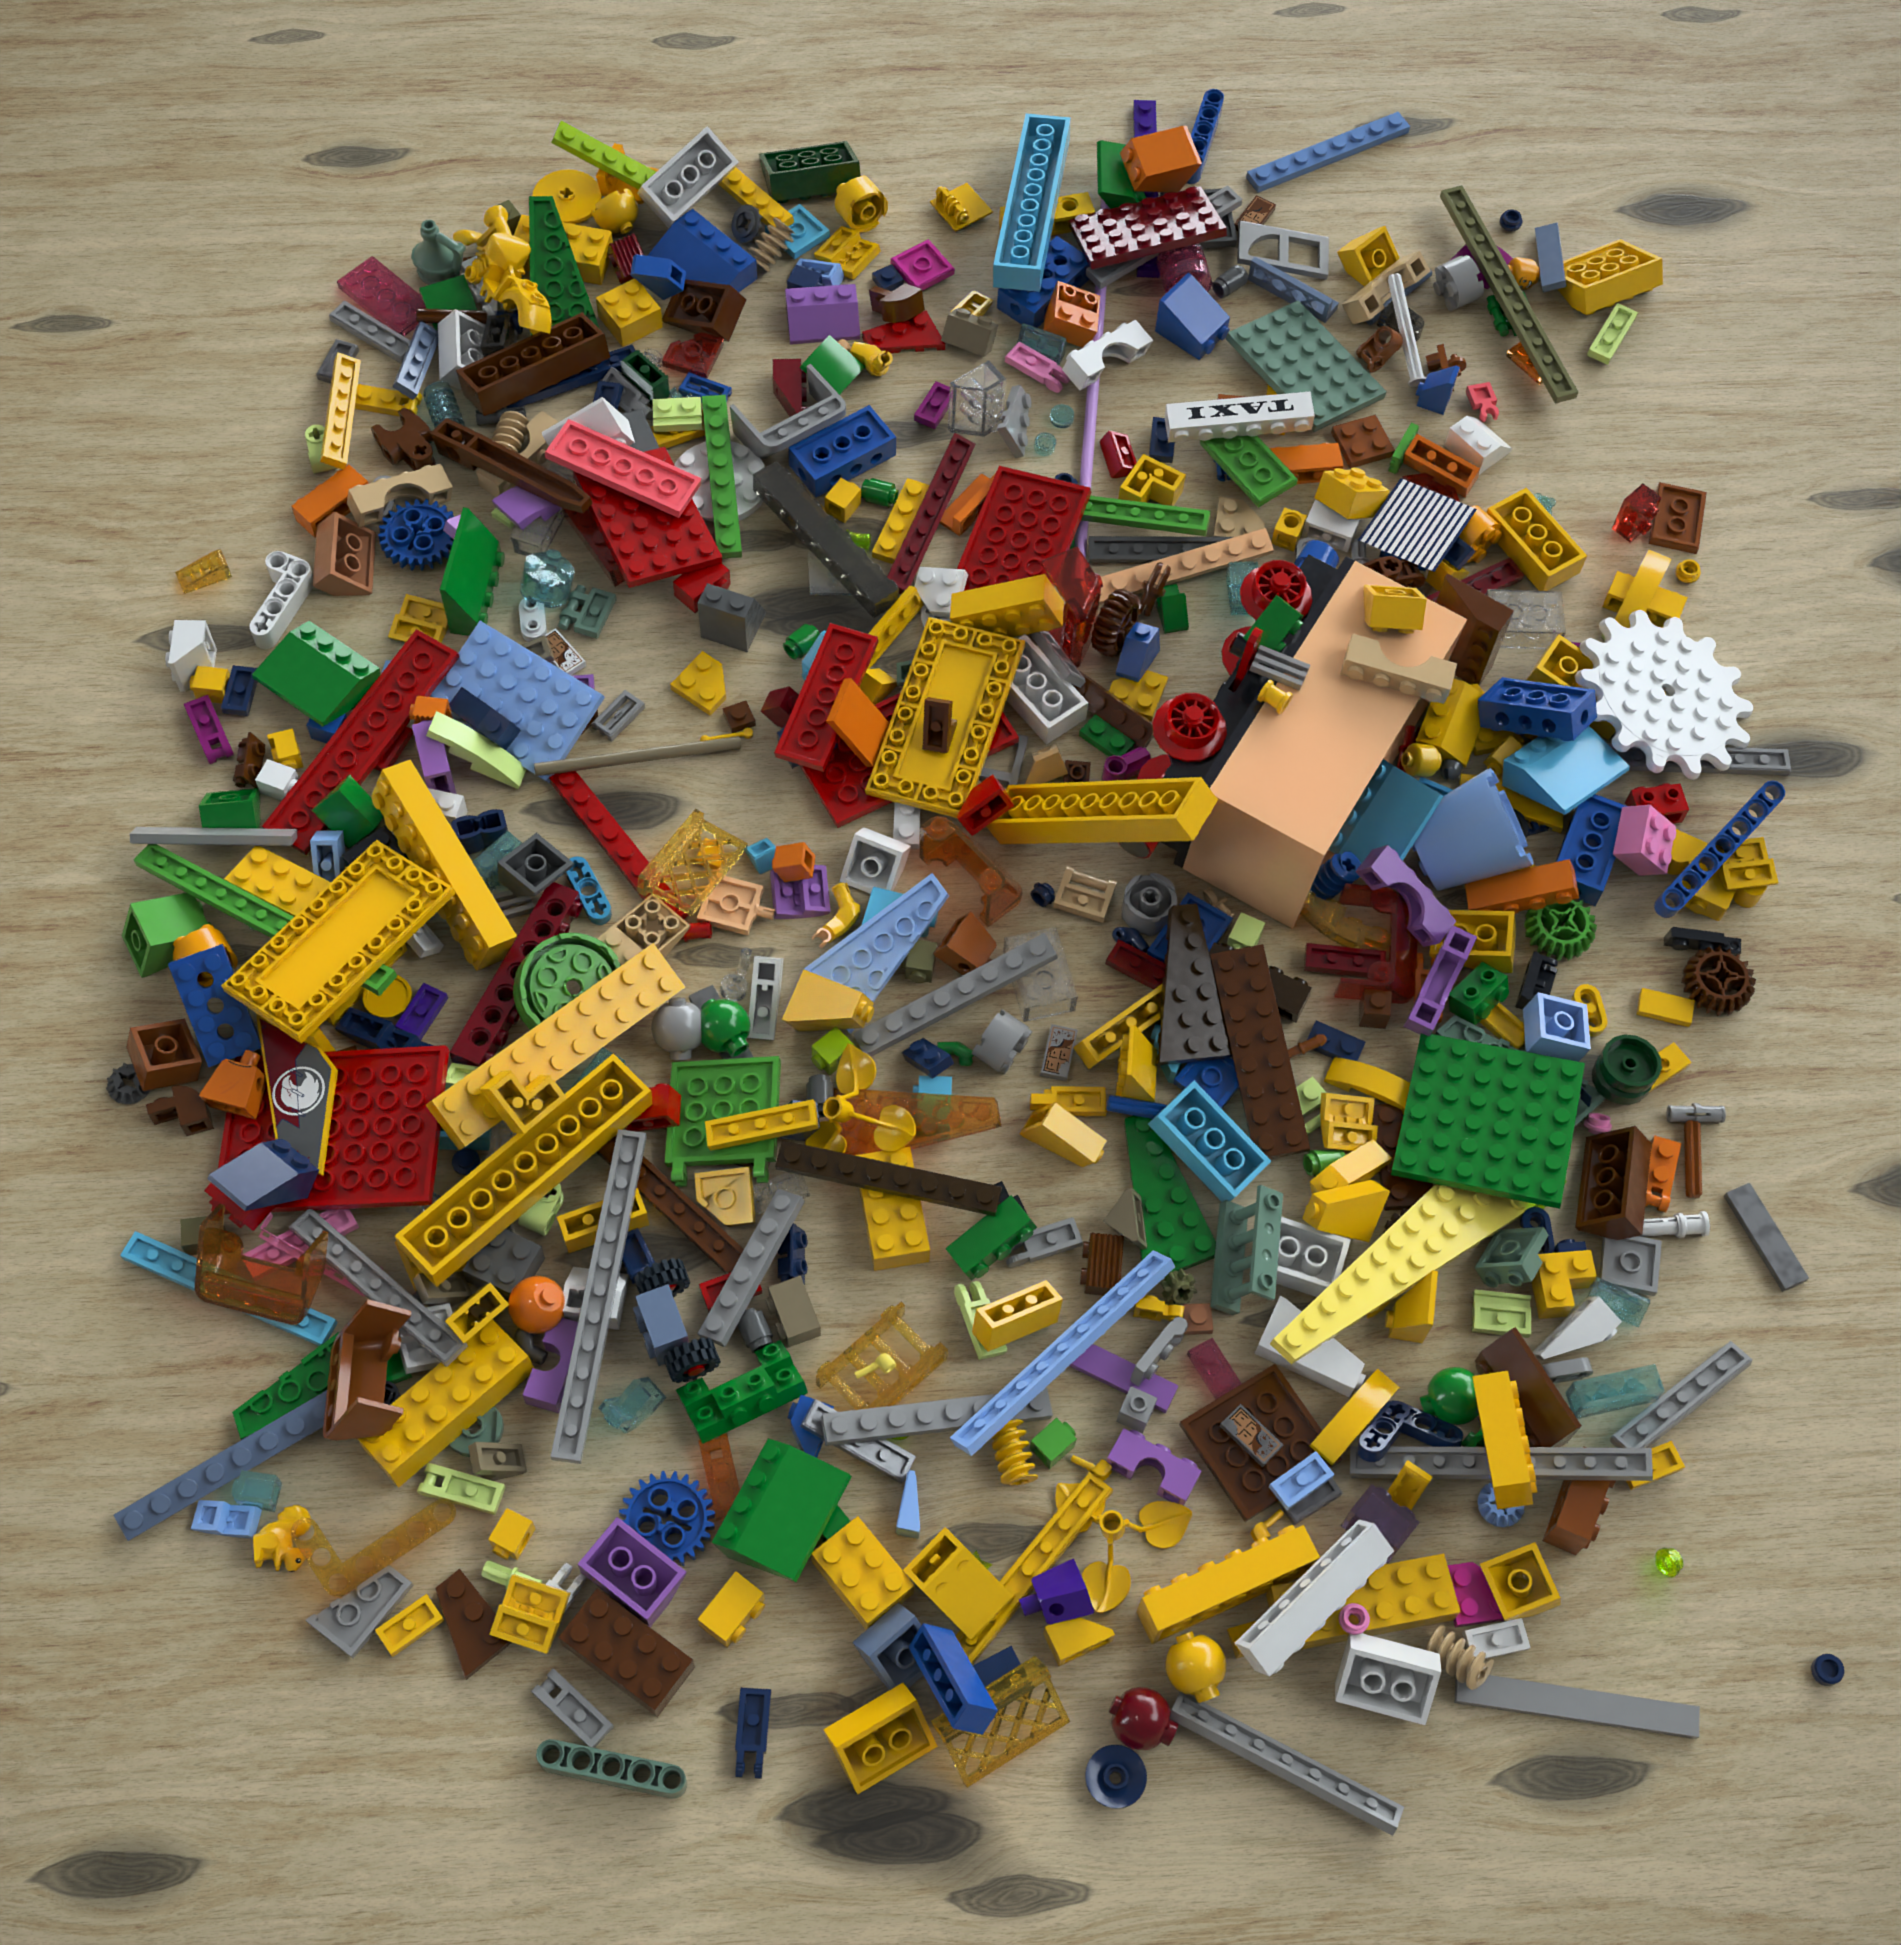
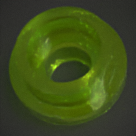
[1655,1548,1683,1578]

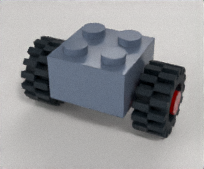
[633,1258,721,1383]

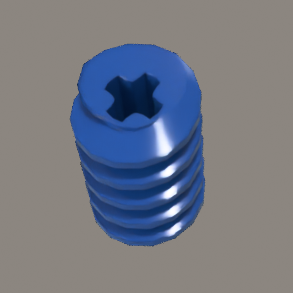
[1310,851,1361,901]

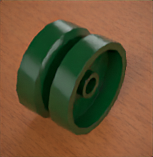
[1592,1034,1662,1105]

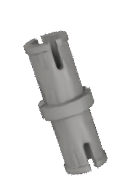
[1666,1103,1726,1123]

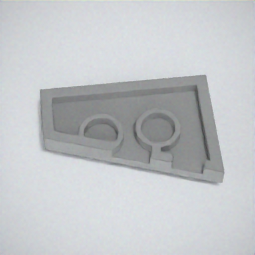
[305,1565,414,1659]

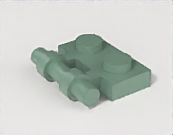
[558,585,616,639]

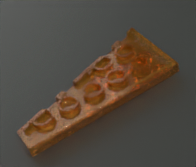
[833,1088,1002,1155]

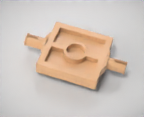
[686,873,775,935]

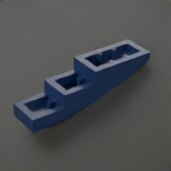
[335,1007,434,1049]

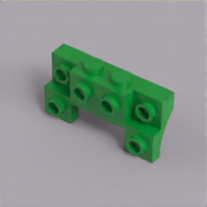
[676,1340,808,1444]

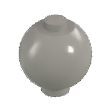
[651,997,701,1060]

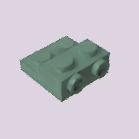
[1475,1227,1549,1288]

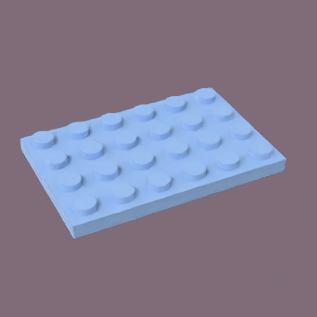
[430,621,605,783]

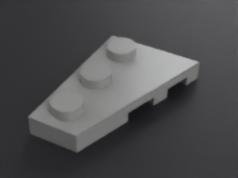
[997,385,1032,458]

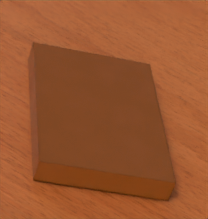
[1648,482,1707,554]

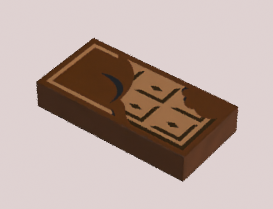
[1234,195,1276,231]

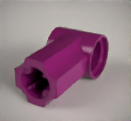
[1101,747,1151,781]

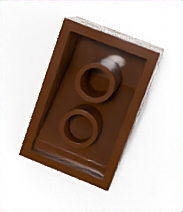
[662,279,747,342]

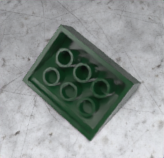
[759,141,861,203]

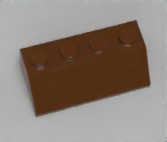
[1575,1126,1652,1240]
[1475,1327,1582,1447]

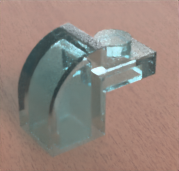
[598,1377,667,1434]

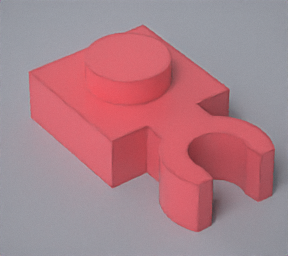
[1466,382,1499,422]

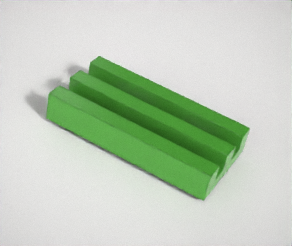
[1388,423,1419,474]

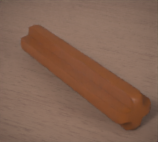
[1684,1120,1702,1199]

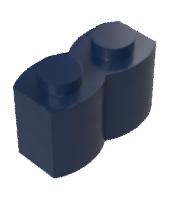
[451,809,510,854]

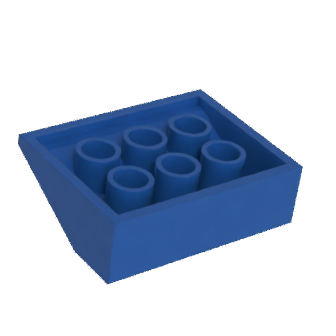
[648,208,757,292]

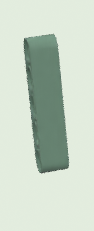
[536,1739,687,1799]

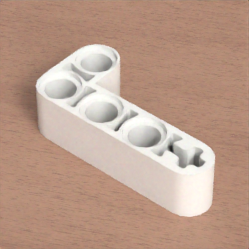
[250,551,313,649]

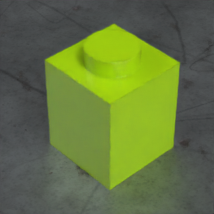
[811,1026,854,1075]

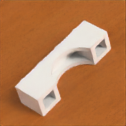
[1062,320,1153,390]

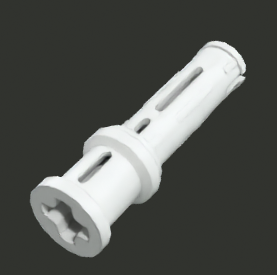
[1641,1211,1710,1238]

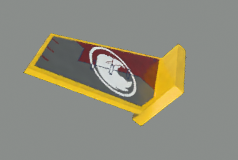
[256,1013,338,1176]

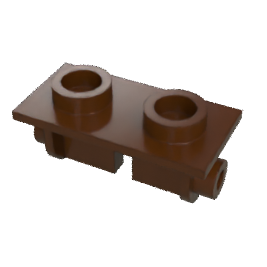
[233,732,265,788]

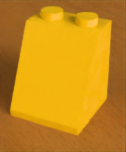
[782,969,874,1032]

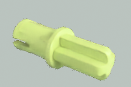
[481,1560,542,1590]

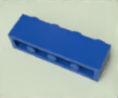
[909,1623,998,1735]

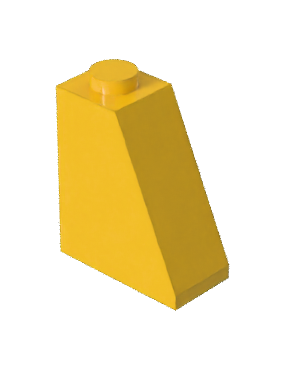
[1019,1102,1107,1167]
[1302,1180,1390,1242]
[444,1282,509,1344]

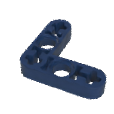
[1357,1400,1464,1462]

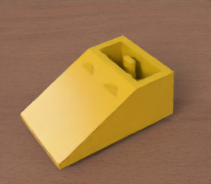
[1115,1024,1158,1102]
[903,1527,1014,1641]

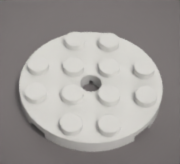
[674,441,768,522]

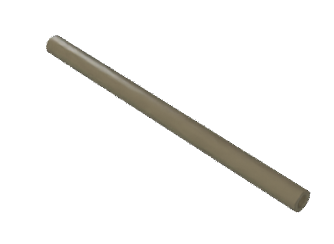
[534,736,741,776]

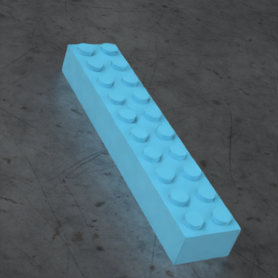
[993,113,1071,292]

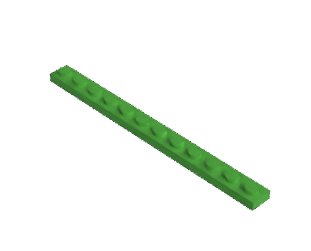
[133,844,397,996]

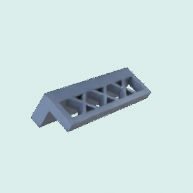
[1248,257,1339,323]

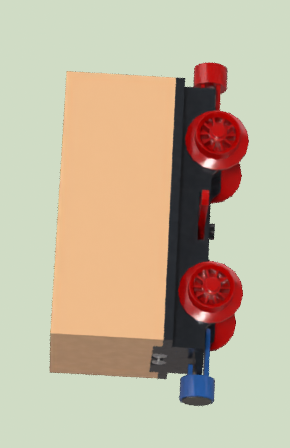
[1118,540,1467,929]

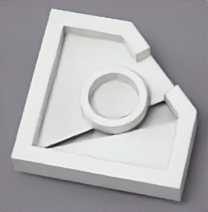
[914,567,968,617]

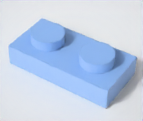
[1269,1451,1335,1510]

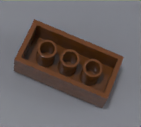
[558,1588,695,1718]

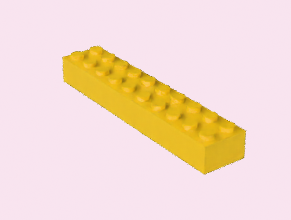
[986,777,1218,844]
[426,943,685,1150]
[395,1053,653,1287]

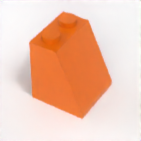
[1120,126,1202,193]

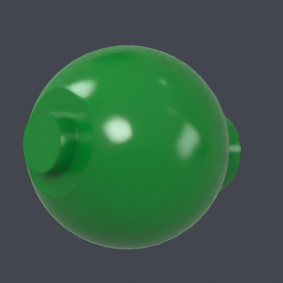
[701,999,750,1058]
[1420,1367,1479,1425]

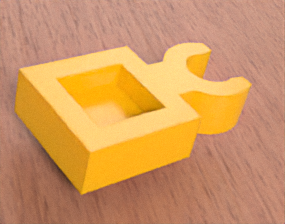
[1133,1295,1184,1322]

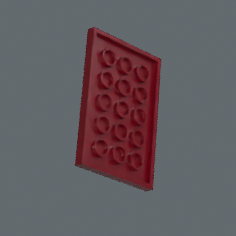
[1069,186,1227,270]

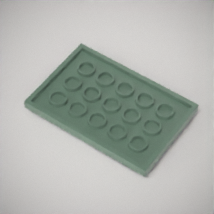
[1226,300,1387,432]

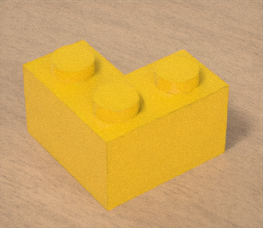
[1118,454,1186,506]
[480,1071,567,1134]
[1531,1250,1597,1319]

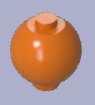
[508,1276,565,1334]

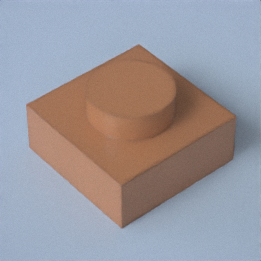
[1182,1303,1213,1335]

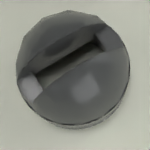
[1440,759,1463,780]

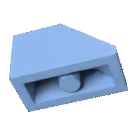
[310,830,345,882]

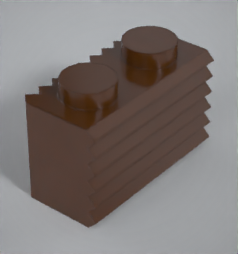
[1080,1232,1124,1296]

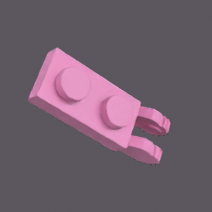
[1005,342,1070,393]

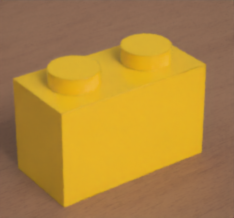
[697,1571,765,1648]

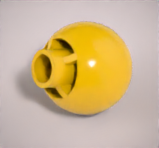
[1165,1631,1226,1703]

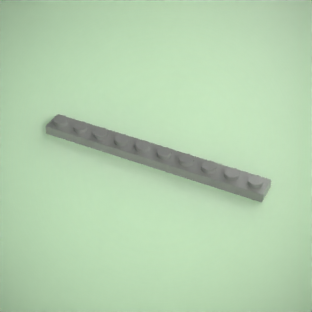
[1350,1446,1653,1481]

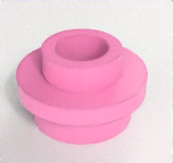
[1584,1113,1612,1135]
[1339,1603,1370,1635]

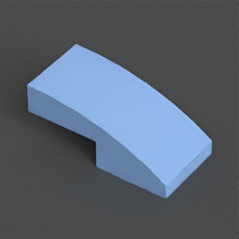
[191,1500,262,1539]

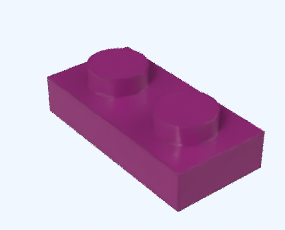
[914,381,957,429]

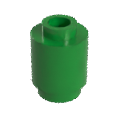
[861,478,898,508]
[783,624,820,660]

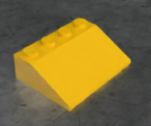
[1558,239,1663,315]

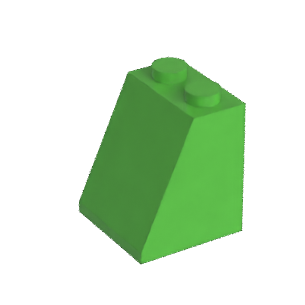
[122,893,212,978]

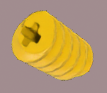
[991,1419,1038,1486]

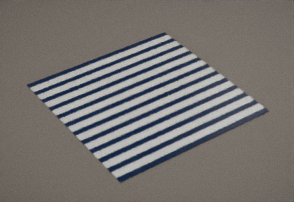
[1358,478,1477,572]

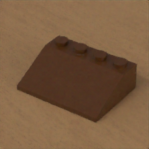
[1436,574,1514,685]

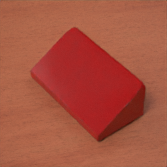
[1099,431,1137,478]

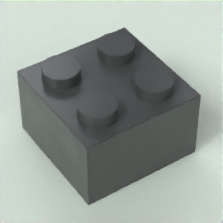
[463,1229,545,1302]

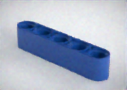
[1187,89,1224,184]

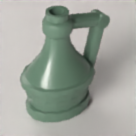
[411,220,466,285]

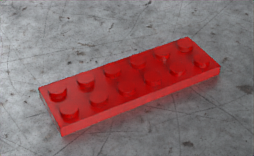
[774,623,879,772]

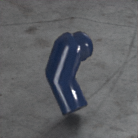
[1112,927,1150,953]

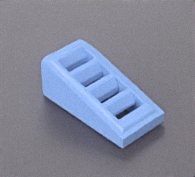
[790,258,844,286]
[895,1470,920,1539]

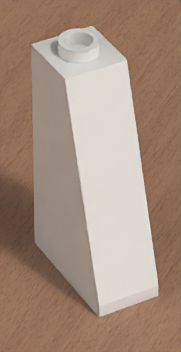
[1255,1296,1366,1398]

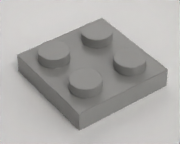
[1598,1236,1662,1296]

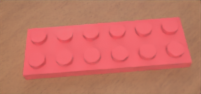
[545,419,702,518]

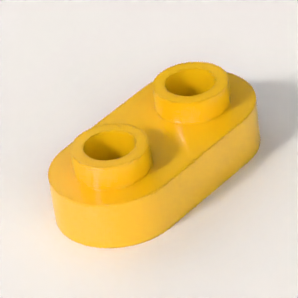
[1572,984,1608,1037]

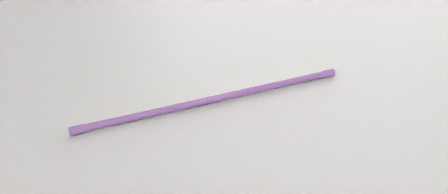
[1070,198,1110,588]

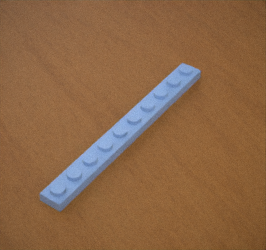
[950,1250,1175,1456]

